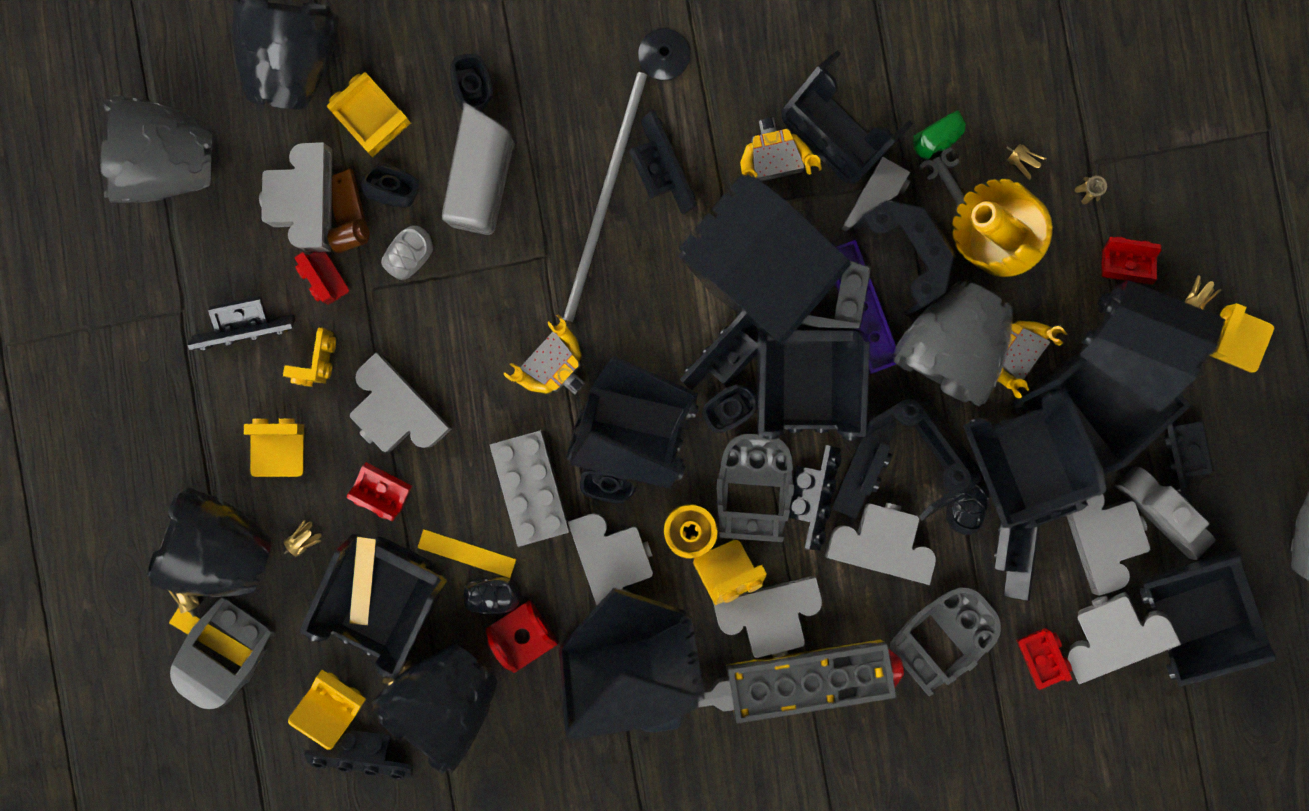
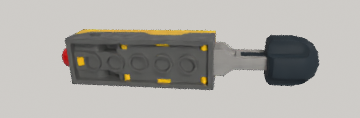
[641,640,904,732]

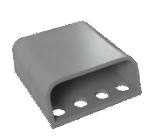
[442,103,515,235]

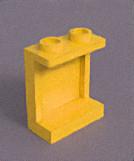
[327,72,411,157]

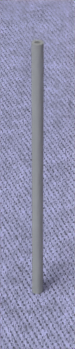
[563,72,647,323]

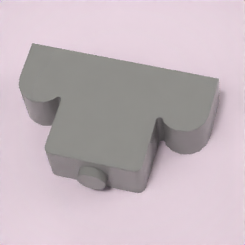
[259,143,332,252]
[350,353,452,452]
[1114,467,1216,560]
[1066,494,1150,596]
[825,503,936,585]
[568,513,653,605]
[712,576,822,658]
[1068,592,1181,684]

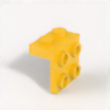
[1210,303,1274,373]
[283,327,336,387]
[244,419,304,477]
[693,540,767,606]
[288,670,366,750]

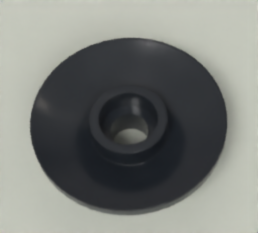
[638,29,690,81]

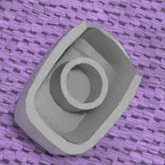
[381,225,433,280]

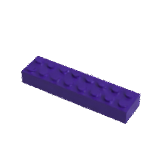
[835,240,896,374]

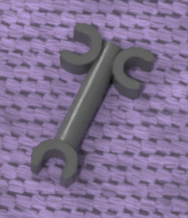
[918,147,967,217]

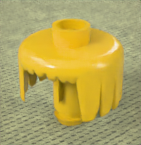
[952,179,1053,277]

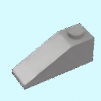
[842,157,910,231]

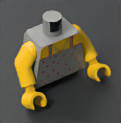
[740,118,822,181]
[504,315,585,395]
[998,321,1067,398]

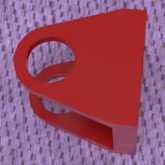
[486,599,559,673]

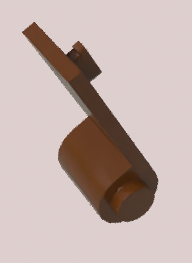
[327,169,370,253]

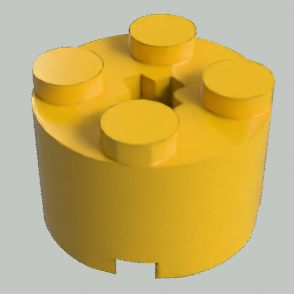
[664,504,717,558]

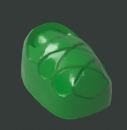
[913,110,966,159]

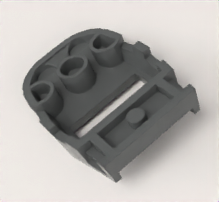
[801,259,872,329]
[716,434,794,542]
[888,588,1001,697]
[170,596,276,709]

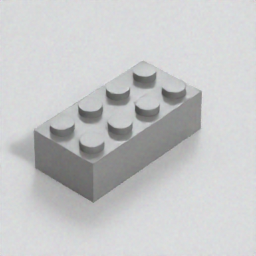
[490,430,570,547]

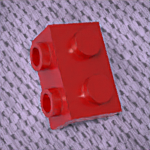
[1102,237,1161,285]
[294,252,350,305]
[347,462,412,521]
[1016,628,1072,690]

